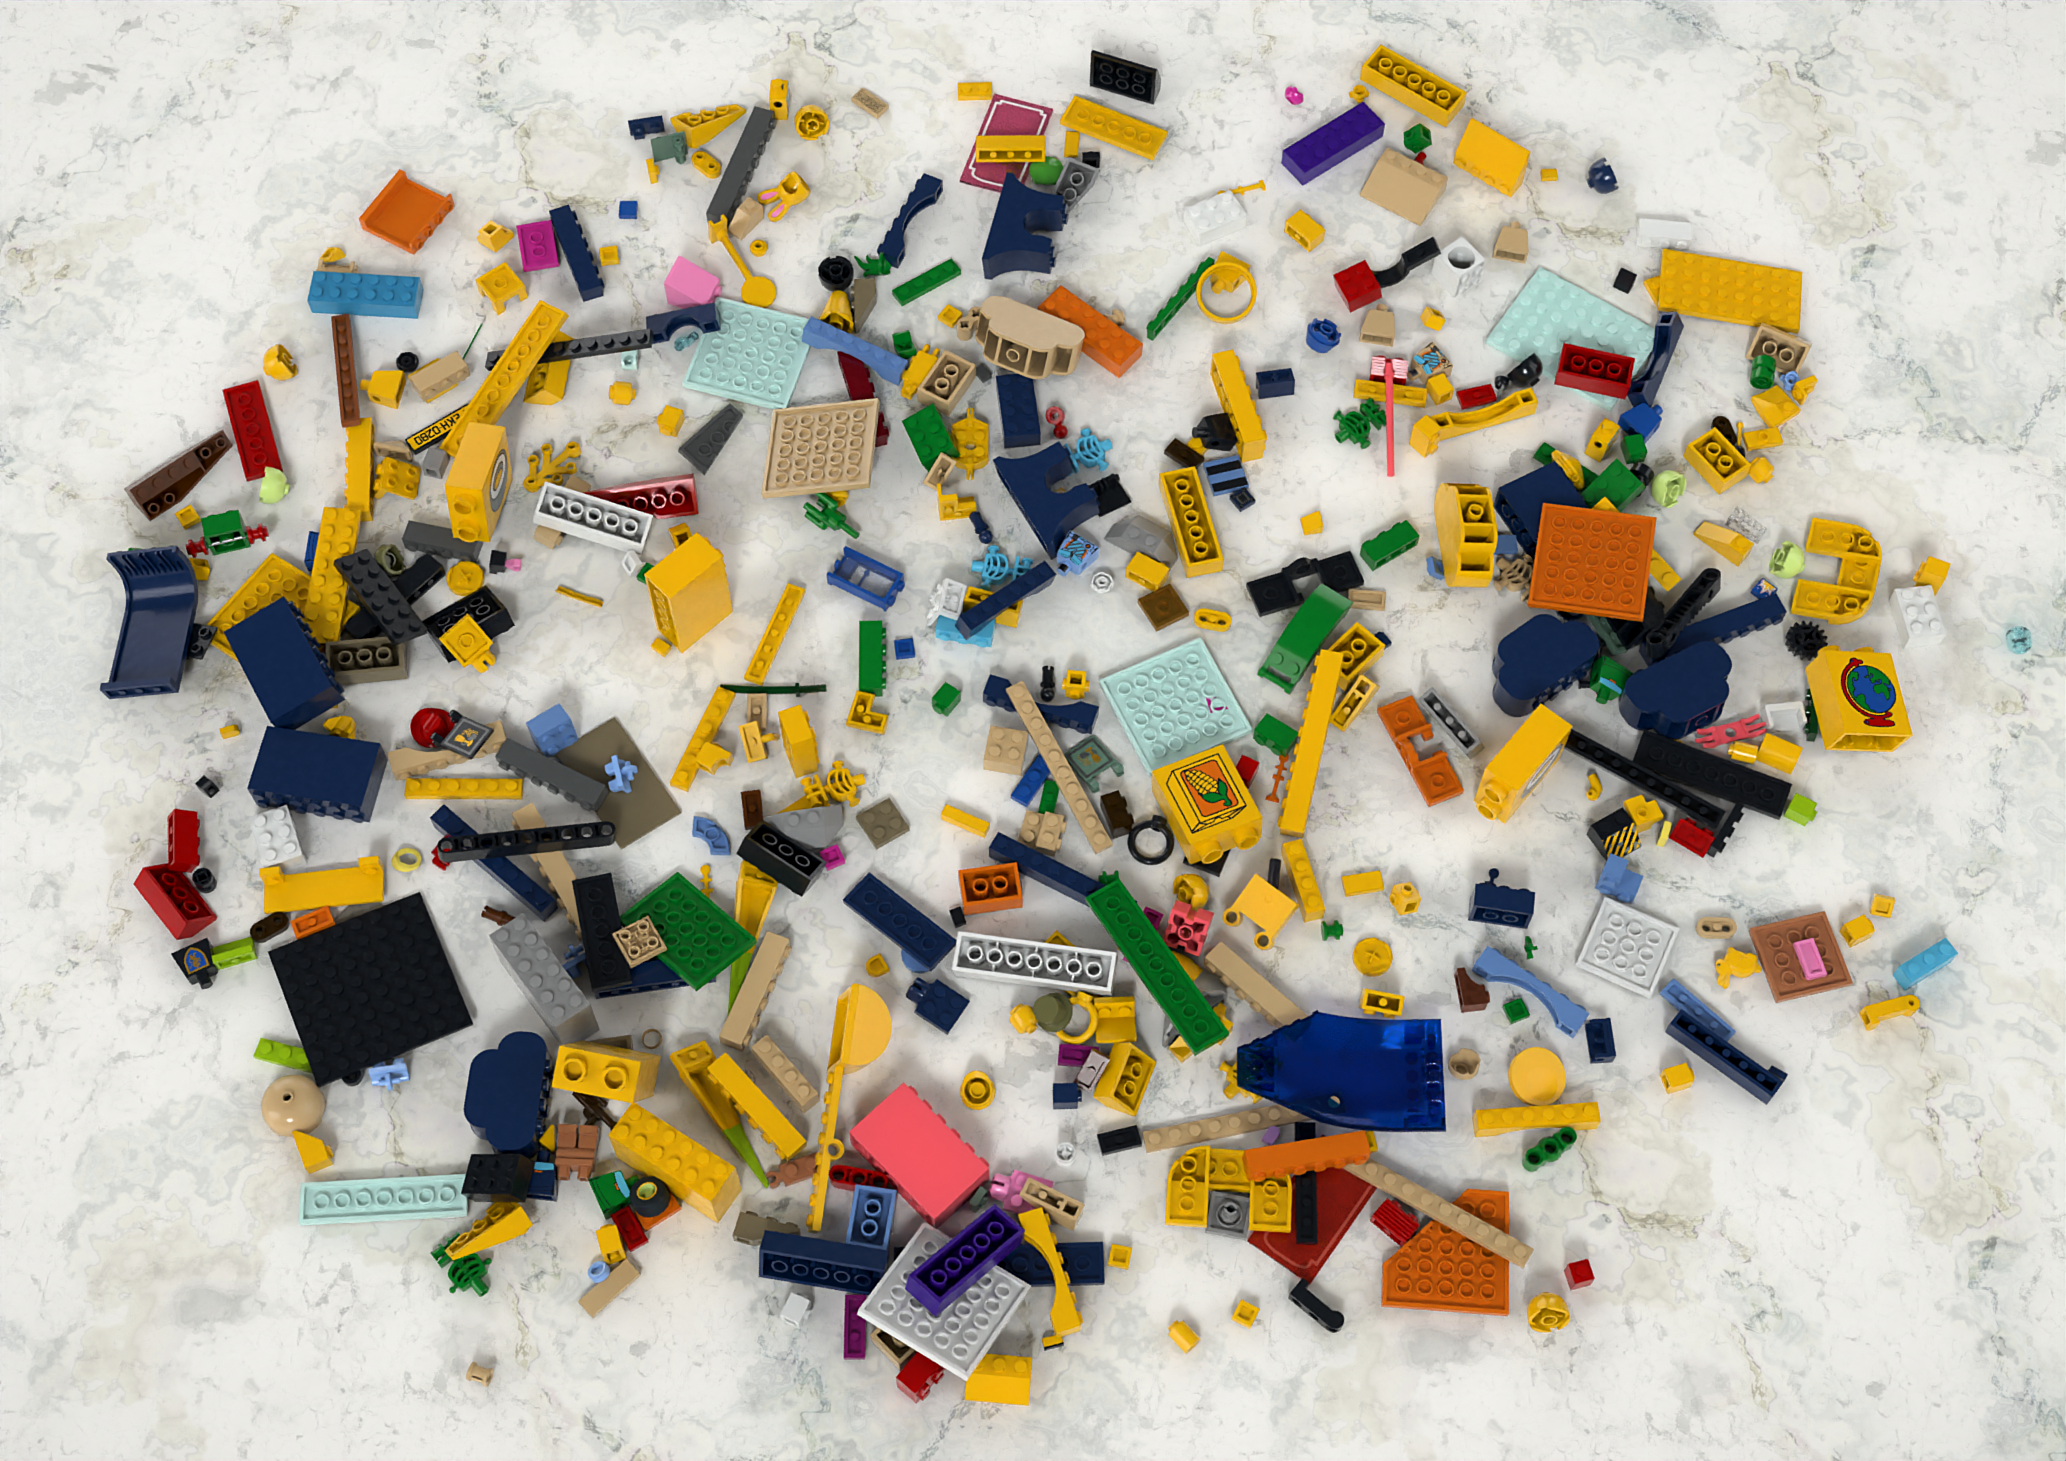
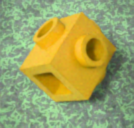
[1062,670,1090,700]
[1389,882,1422,915]

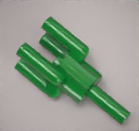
[803,493,860,539]

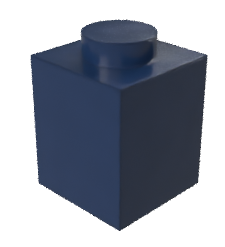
[1052,1083,1082,1109]

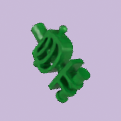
[430,1232,492,1297]

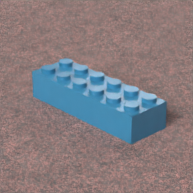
[307,271,424,319]

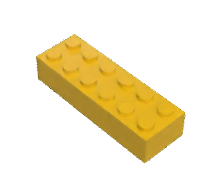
[1360,44,1467,127]
[1210,349,1267,463]
[1158,466,1224,578]

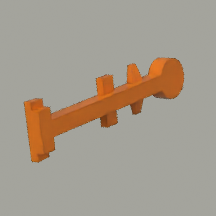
[1265,754,1289,803]

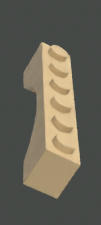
[388,720,507,781]

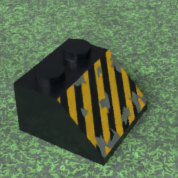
[1586,807,1642,861]

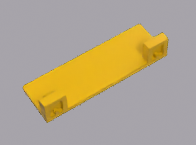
[259,856,384,914]

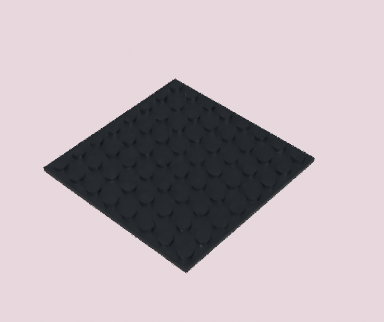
[268,892,474,1088]

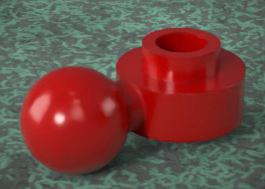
[1045,406,1068,439]

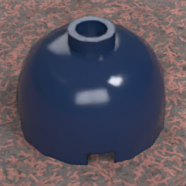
[1586,158,1619,194]

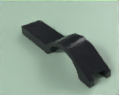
[1371,237,1441,288]

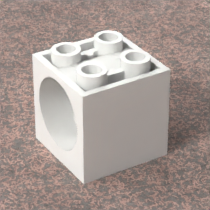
[1431,236,1486,298]

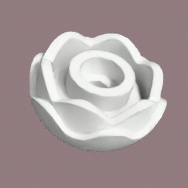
[1090,572,1114,594]

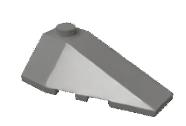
[1052,157,1100,214]

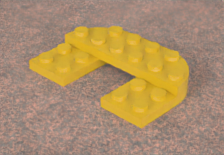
[1791,518,1882,625]
[1165,1145,1292,1233]

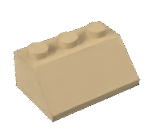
[1745,322,1813,375]

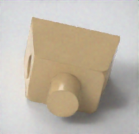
[1492,221,1529,264]
[1359,304,1395,347]

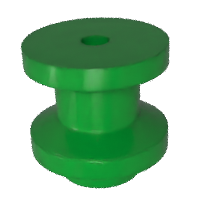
[1098,870,1119,885]
[1321,920,1343,941]

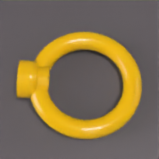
[1055,991,1098,1044]

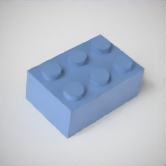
[845,1184,898,1251]

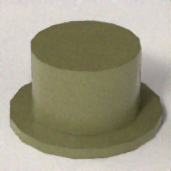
[1033,992,1073,1032]

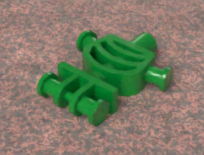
[1333,398,1386,449]

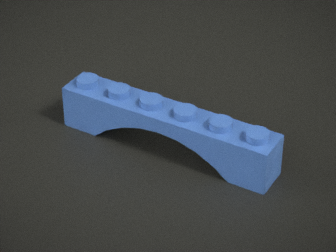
[802,316,908,386]
[1472,946,1589,1038]

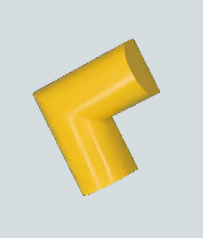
[846,690,888,735]

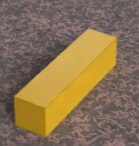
[941,804,990,838]

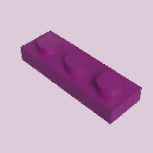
[844,1295,866,1360]

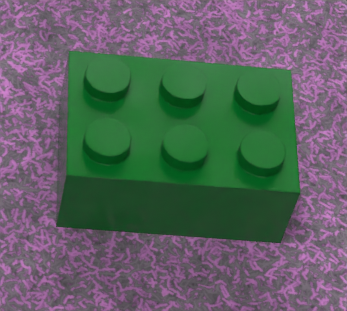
[902,403,960,472]
[1581,458,1646,513]

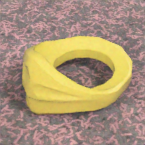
[391,848,422,872]

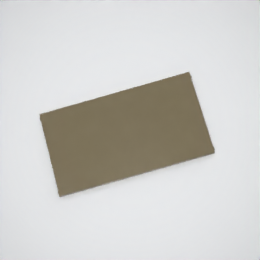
[556,717,681,849]

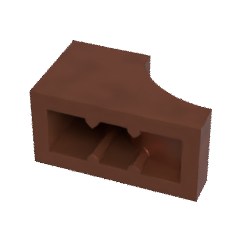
[1454,967,1490,1013]

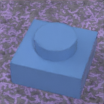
[1426,556,1445,580]

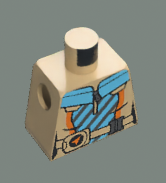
[1407,342,1453,385]

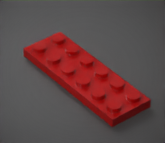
[222,380,283,482]

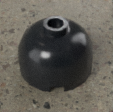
[818,256,854,292]
[1506,353,1543,387]

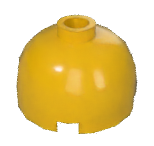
[794,105,829,141]
[263,344,298,381]
[1173,874,1210,911]
[1527,1292,1570,1333]

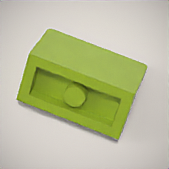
[212,937,257,970]

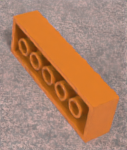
[1038,285,1143,378]

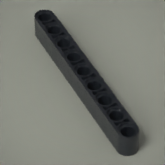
[437,821,616,862]

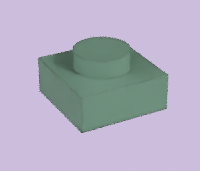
[969,1186,988,1213]

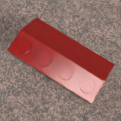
[133,863,217,940]

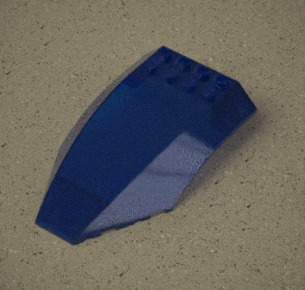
[1237,1010,1446,1132]

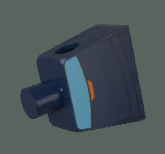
[526,1151,558,1202]

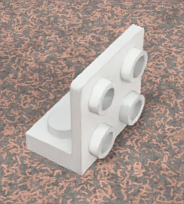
[925,578,967,626]

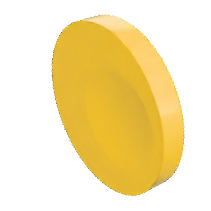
[1508,1047,1566,1106]

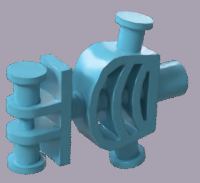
[1064,428,1113,476]
[971,545,1033,591]

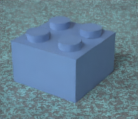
[526,703,579,758]

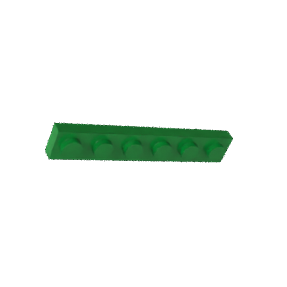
[1146,257,1215,341]

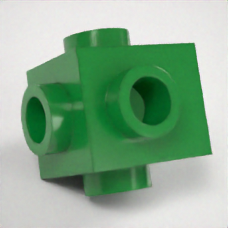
[1403,123,1432,154]

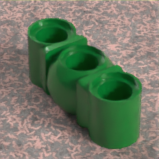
[1522,1127,1577,1172]

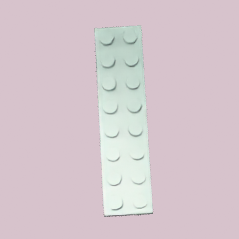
[299,1174,468,1226]

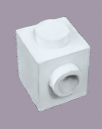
[780,1292,813,1329]

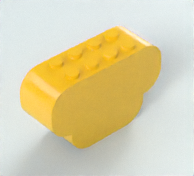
[1434,483,1498,588]

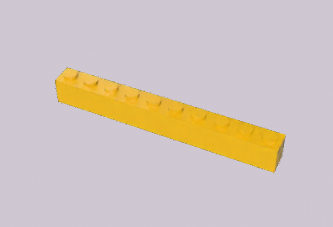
[1277,649,1344,838]

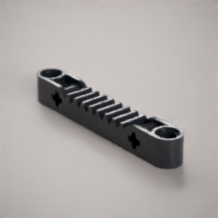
[1646,568,1721,659]

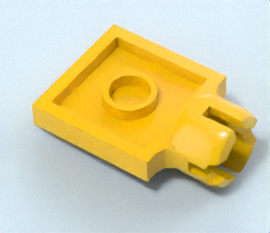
[438,614,496,673]

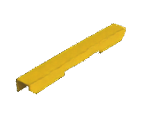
[555,586,603,608]

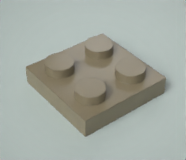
[856,798,910,850]

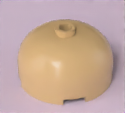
[261,1075,326,1138]

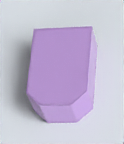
[1261,1126,1280,1146]

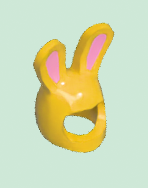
[757,171,811,222]

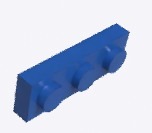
[1011,754,1051,807]

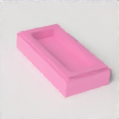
[1793,938,1827,981]

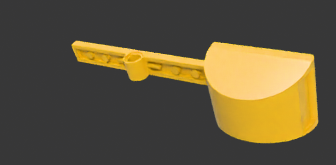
[806,983,892,1234]

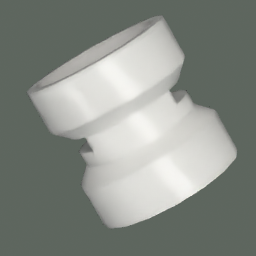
[1055,1142,1076,1168]

